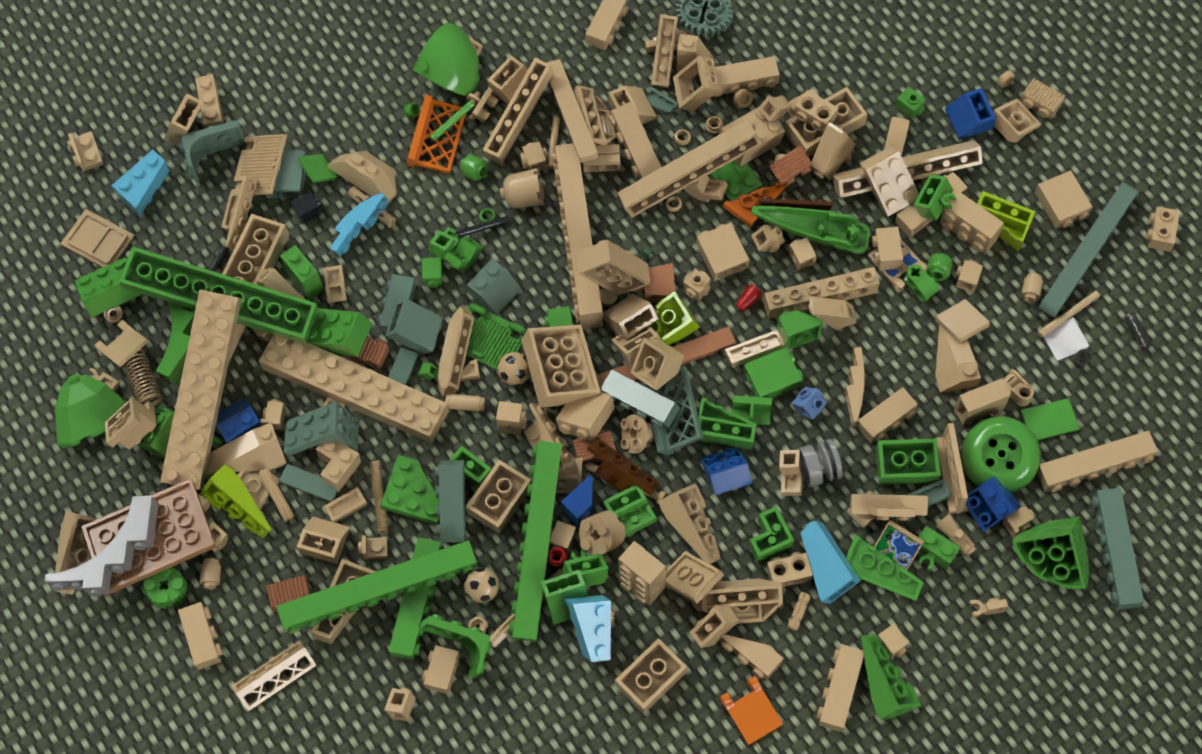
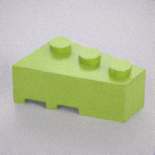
[977,191,1036,252]

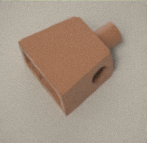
[633,263,675,302]

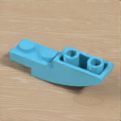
[330,193,388,257]

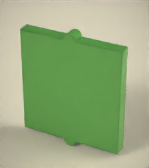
[298,154,338,183]

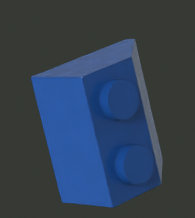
[216,398,262,443]
[561,476,594,530]

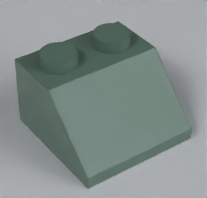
[467,259,521,315]

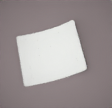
[1044,318,1089,360]

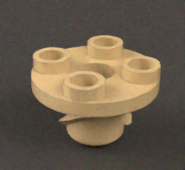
[621,415,654,453]

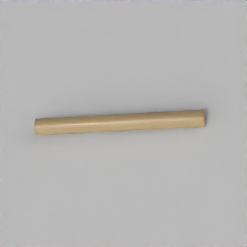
[1037,291,1100,338]

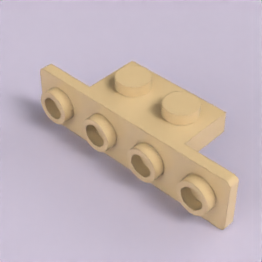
[221,175,257,249]
[523,403,575,464]
[850,494,928,521]

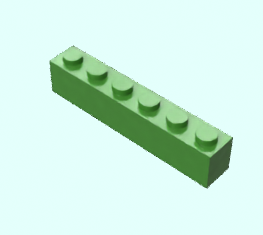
[389,537,443,661]

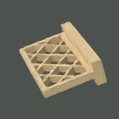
[935,423,968,514]

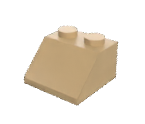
[630,338,684,390]

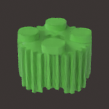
[143,567,188,609]

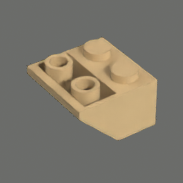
[487,56,528,104]
[608,86,657,125]
[297,517,350,564]

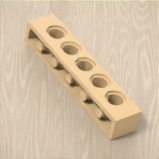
[763,267,880,319]

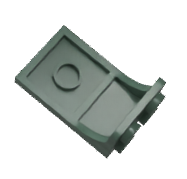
[180,120,246,183]
[284,401,359,456]

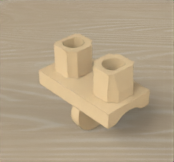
[466,87,499,123]

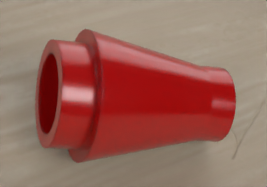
[735,284,762,313]
[547,547,567,569]

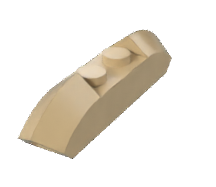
[438,305,474,397]

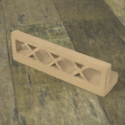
[232,640,316,711]

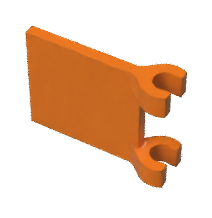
[719,676,783,745]

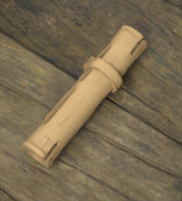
[347,186,397,228]

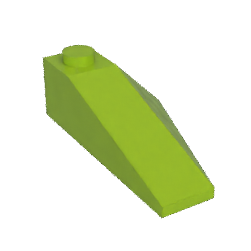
[649,291,700,345]
[199,464,271,539]

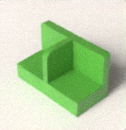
[732,395,772,426]

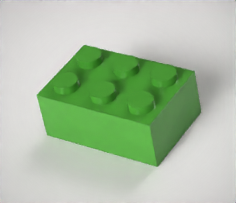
[75,257,142,318]
[307,308,373,357]
[876,439,941,485]

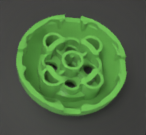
[961,416,1041,493]

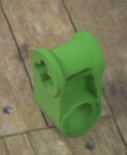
[904,264,940,302]

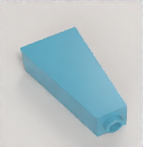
[800,521,861,604]

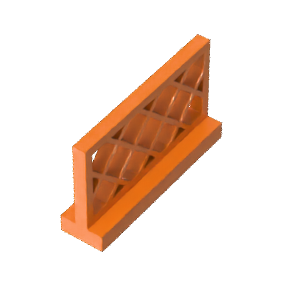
[407,94,466,174]

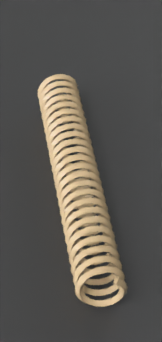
[369,460,389,534]

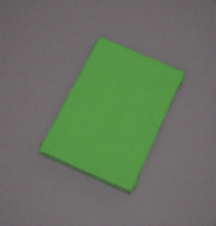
[1020,398,1080,441]

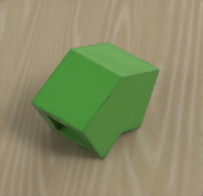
[419,363,439,381]

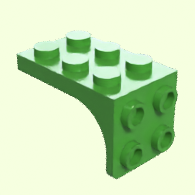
[419,614,492,679]

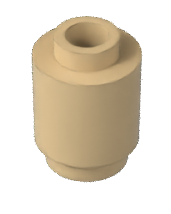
[1021,273,1043,303]
[200,558,221,589]

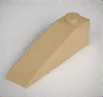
[658,483,721,564]
[53,511,97,595]

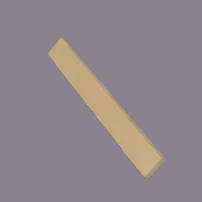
[547,59,599,163]

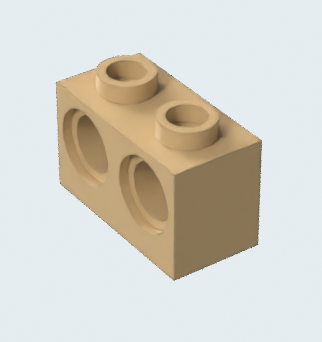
[794,90,838,132]
[767,552,813,588]

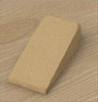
[884,117,910,156]

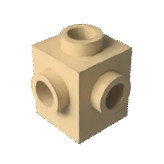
[751,224,785,253]
[683,269,711,302]

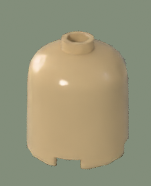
[500,168,545,208]

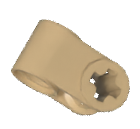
[1003,369,1034,407]

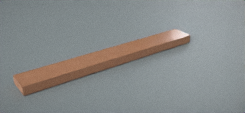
[596,326,736,393]

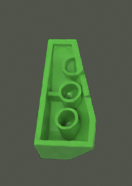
[861,634,921,720]

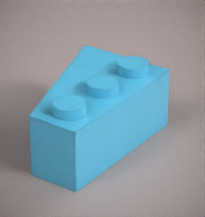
[111,150,170,218]
[564,595,611,662]

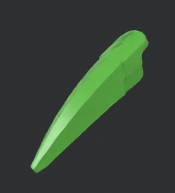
[751,206,870,255]

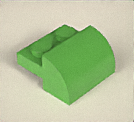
[603,485,657,537]

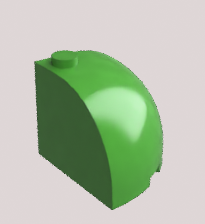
[413,23,480,96]
[1012,516,1089,589]

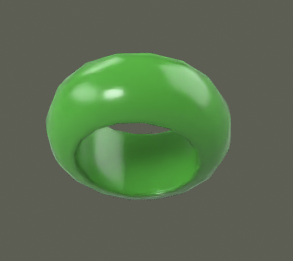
[479,208,496,223]

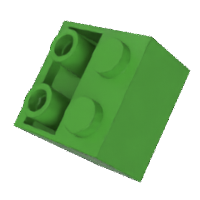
[137,411,174,458]

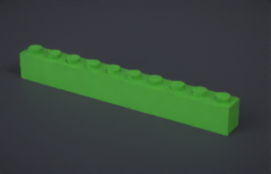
[508,440,562,642]
[276,540,477,634]

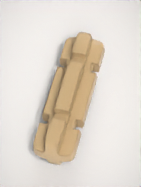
[788,592,810,631]

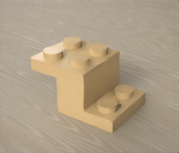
[611,325,661,386]
[105,398,156,450]

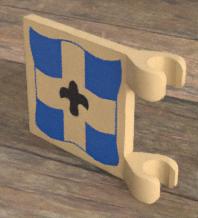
[868,238,927,293]

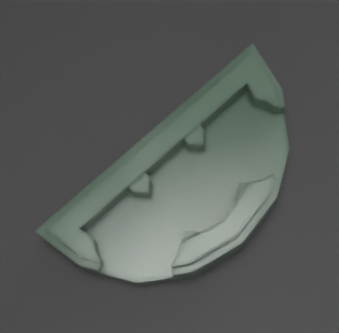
[647,86,679,114]

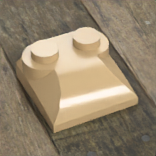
[993,99,1041,143]

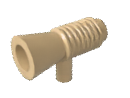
[935,514,976,557]

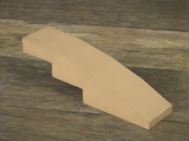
[844,347,864,428]

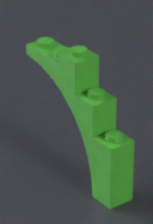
[156,302,195,386]

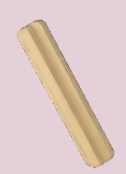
[259,468,294,522]

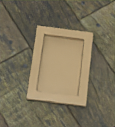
[61,209,135,267]

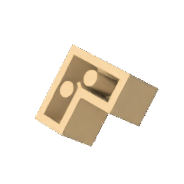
[316,442,361,492]

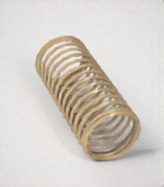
[123,349,162,406]

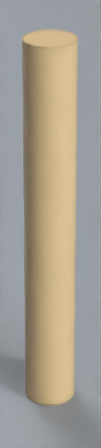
[547,117,560,169]

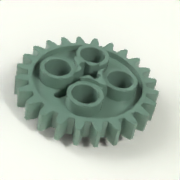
[675,0,733,38]

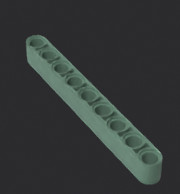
[1038,182,1139,318]

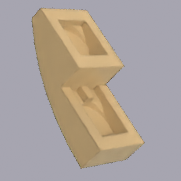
[323,265,347,304]

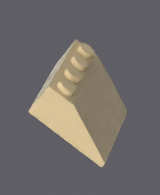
[521,325,601,408]

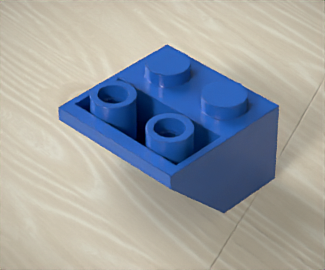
[945,88,996,140]
[701,448,752,495]
[965,476,1021,532]

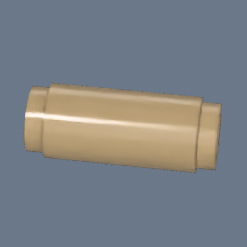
[445,394,485,412]

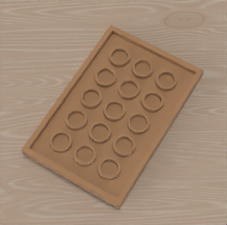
[81,478,217,596]

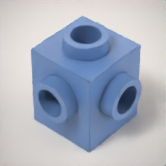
[791,387,827,420]

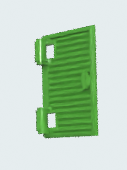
[466,303,527,371]

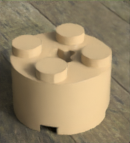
[579,511,625,555]

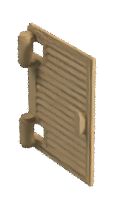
[231,134,287,195]

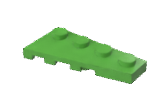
[846,534,924,601]

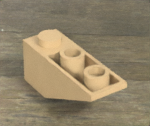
[808,296,857,330]
[721,634,784,680]

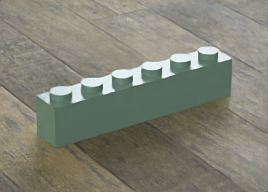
[1092,488,1144,610]

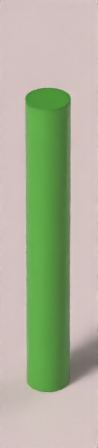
[430,100,475,141]

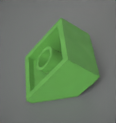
[777,310,823,350]

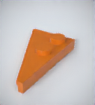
[723,182,789,228]

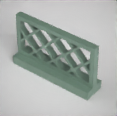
[642,366,703,456]

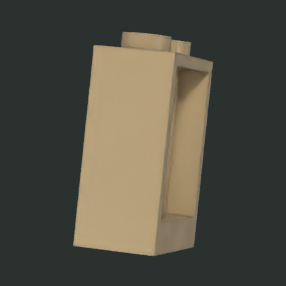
[673,56,720,112]

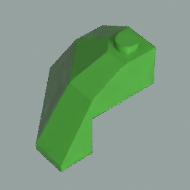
[55,374,126,447]

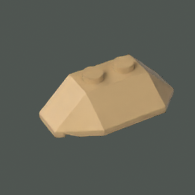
[574,85,616,145]
[327,151,397,203]
[702,578,783,624]

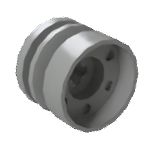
[797,439,843,487]

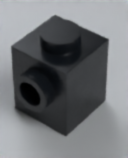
[291,192,322,224]

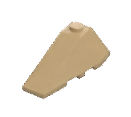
[935,324,981,393]
[206,423,287,475]

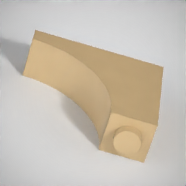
[256,268,305,341]

